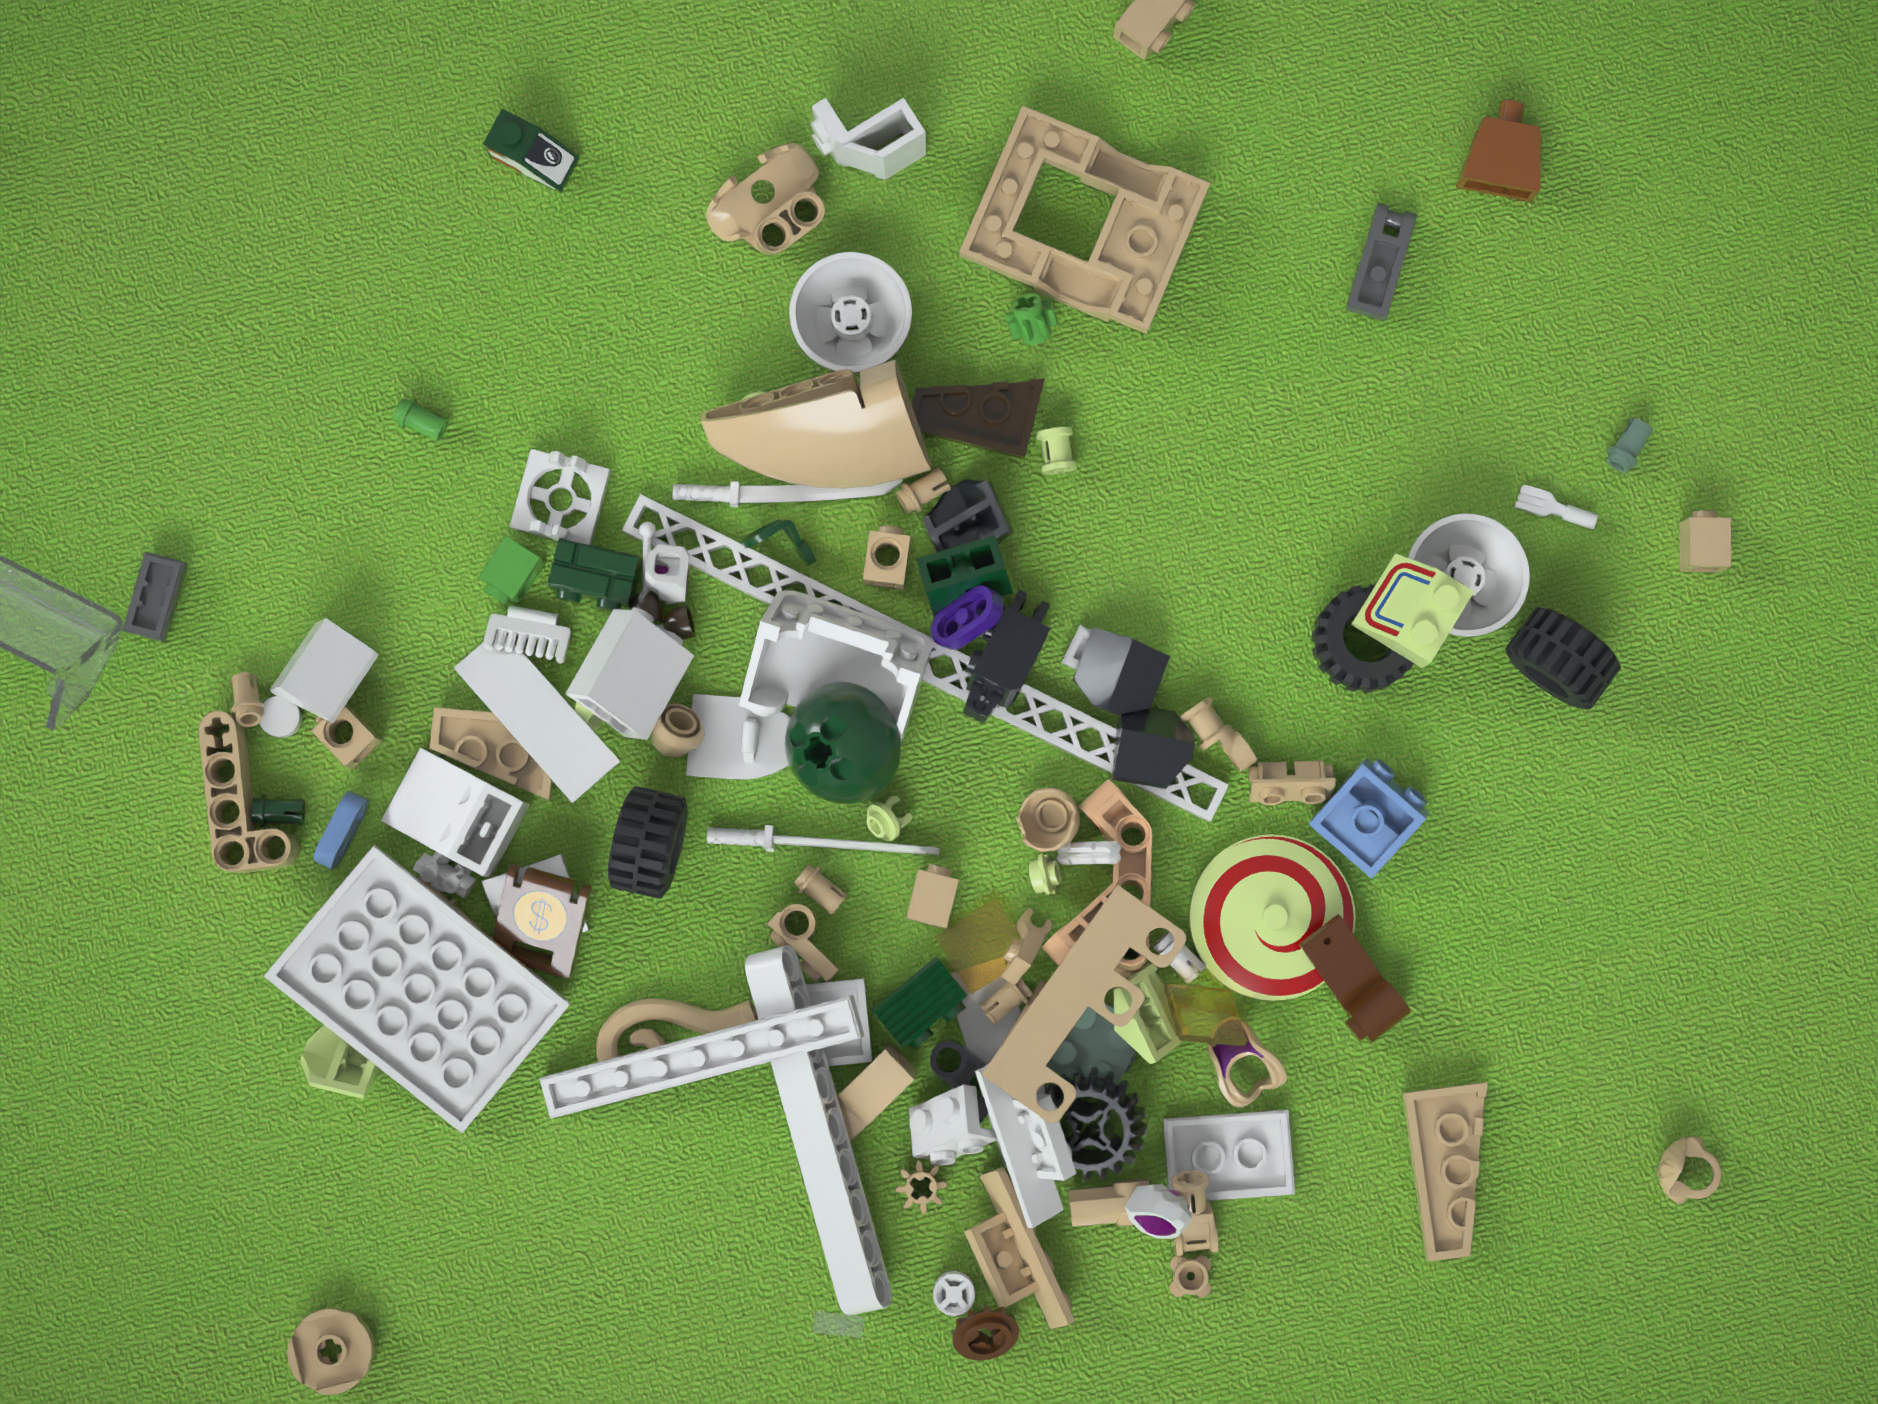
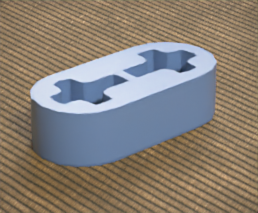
[313,791,369,870]

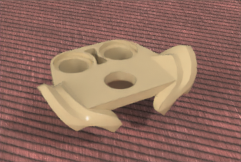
[706,143,825,255]

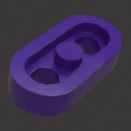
[931,585,1003,650]

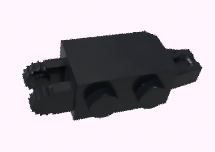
[963,589,1051,724]

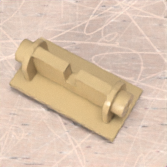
[1248,760,1336,805]

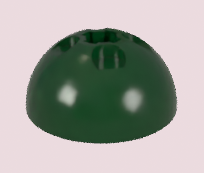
[785,682,901,804]

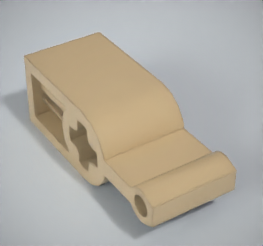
[837,1043,920,1142]

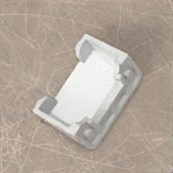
[738,590,933,744]

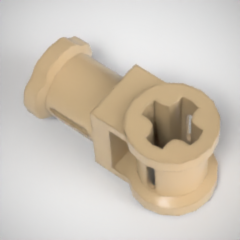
[1171,1170,1218,1257]

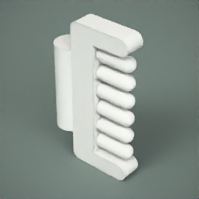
[484,605,571,664]

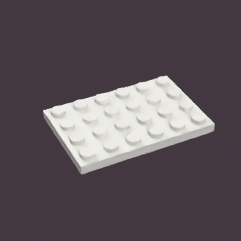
[264,844,570,1133]

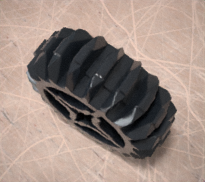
[1045,1067,1148,1181]

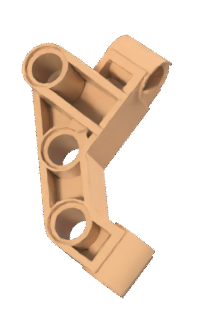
[1042,779,1152,978]

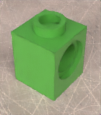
[479,536,546,604]

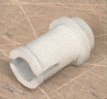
[1153,931,1206,984]

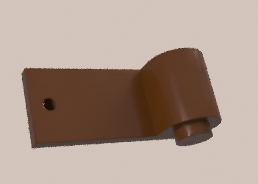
[1299,914,1411,1044]

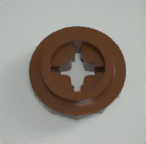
[951,1305,1019,1361]

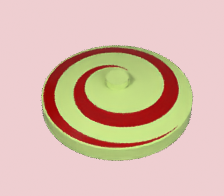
[1188,834,1356,1001]

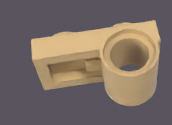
[767,904,840,982]

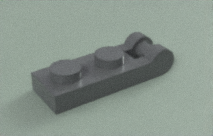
[1345,202,1417,321]

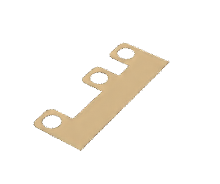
[981,885,1186,1123]

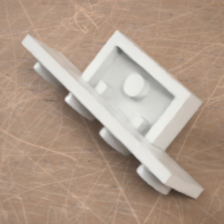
[975,1065,1077,1228]

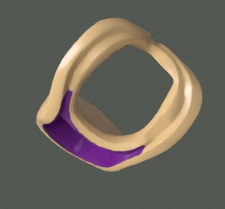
[1208,1020,1287,1107]

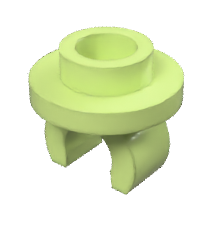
[867,796,912,841]

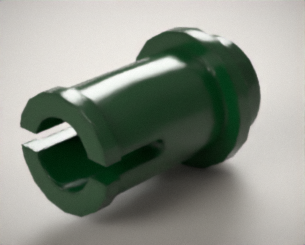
[251,794,305,827]

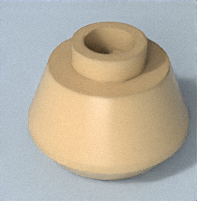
[651,704,705,757]

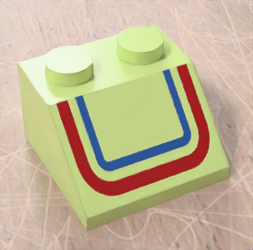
[1351,554,1474,668]

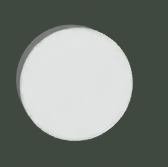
[260,696,303,738]

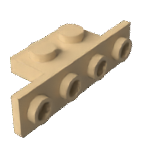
[964,1167,1075,1329]

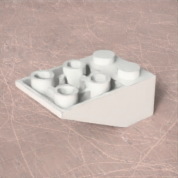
[381,748,530,878]

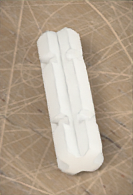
[1056,841,1122,865]

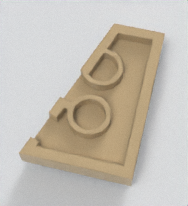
[430,707,553,801]

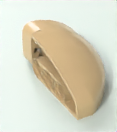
[700,360,932,489]

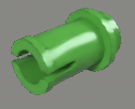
[393,398,449,442]

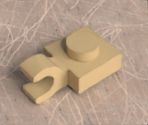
[1001,908,1052,985]

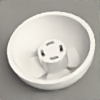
[789,252,912,373]
[1408,514,1530,637]

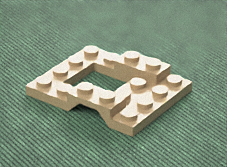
[959,105,1210,334]

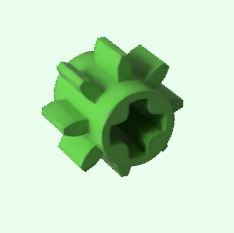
[1005,293,1058,345]

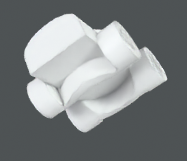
[413,851,476,898]

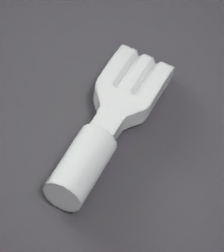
[1514,484,1598,530]

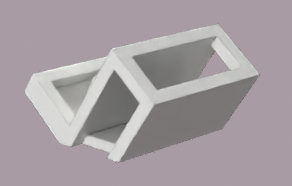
[810,98,926,180]

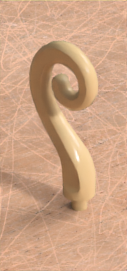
[596,998,759,1062]

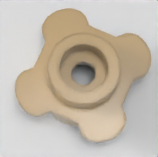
[1169,1255,1211,1298]

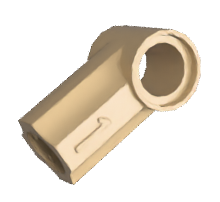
[1068,1179,1150,1227]

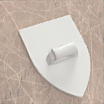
[686,694,790,779]

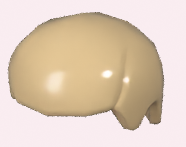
[1016,787,1080,852]

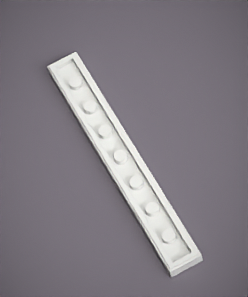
[539,995,865,1119]

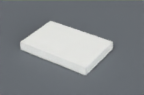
[1162,1109,1295,1201]

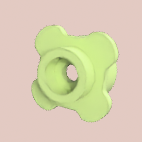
[1029,854,1062,895]

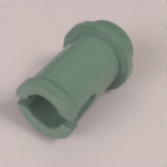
[1606,418,1653,473]

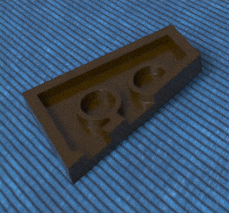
[912,379,1045,460]

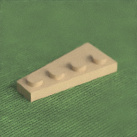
[1402,1082,1488,1261]

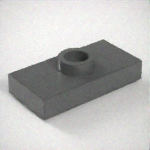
[122,552,188,642]

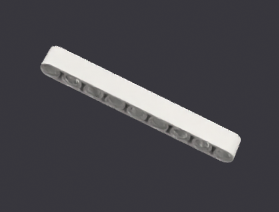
[745,945,892,1316]

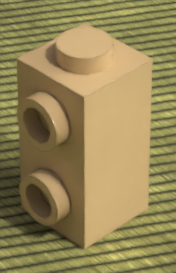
[1113,0,1196,61]

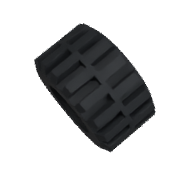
[1311,584,1414,693]
[1505,607,1621,710]
[608,786,688,899]

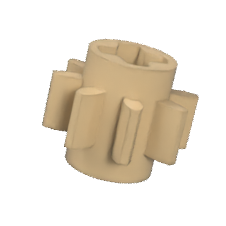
[895,1160,947,1214]

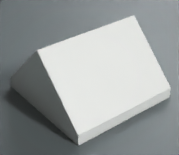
[270,618,379,723]

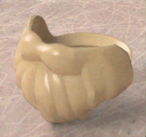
[1657,1136,1722,1205]

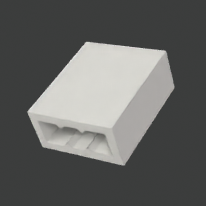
[566,607,694,740]

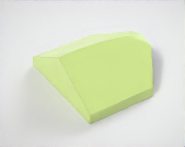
[1114,963,1188,1064]
[300,1025,380,1099]

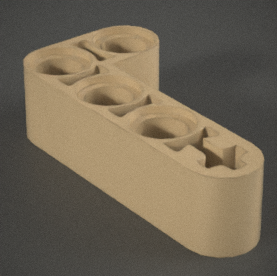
[199,711,300,873]

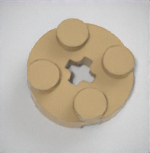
[287,1307,375,1395]

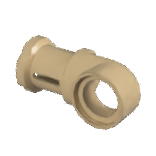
[1180,696,1258,772]

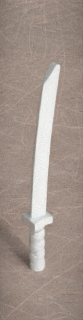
[673,479,903,507]
[707,825,940,855]

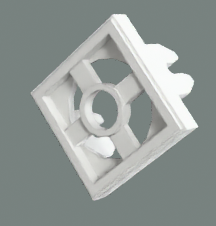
[510,449,611,545]

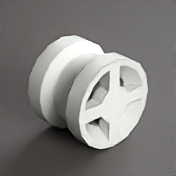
[933,1270,975,1316]

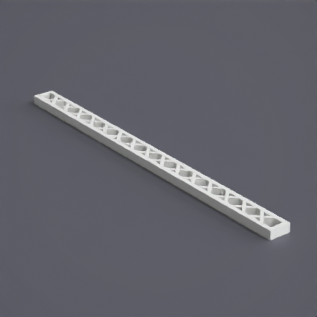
[622,494,1229,823]

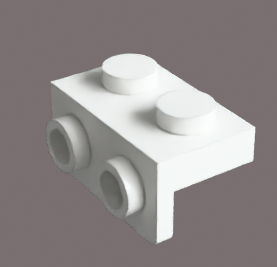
[909,1084,998,1166]

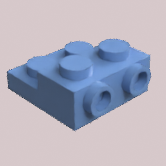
[1309,758,1429,879]

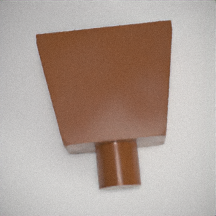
[1456,100,1541,202]

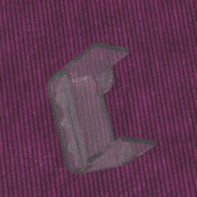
[0,555,123,731]

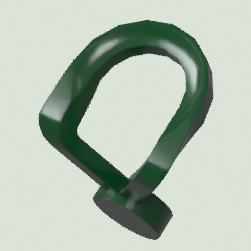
[741,520,816,567]

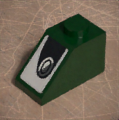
[483,109,580,193]

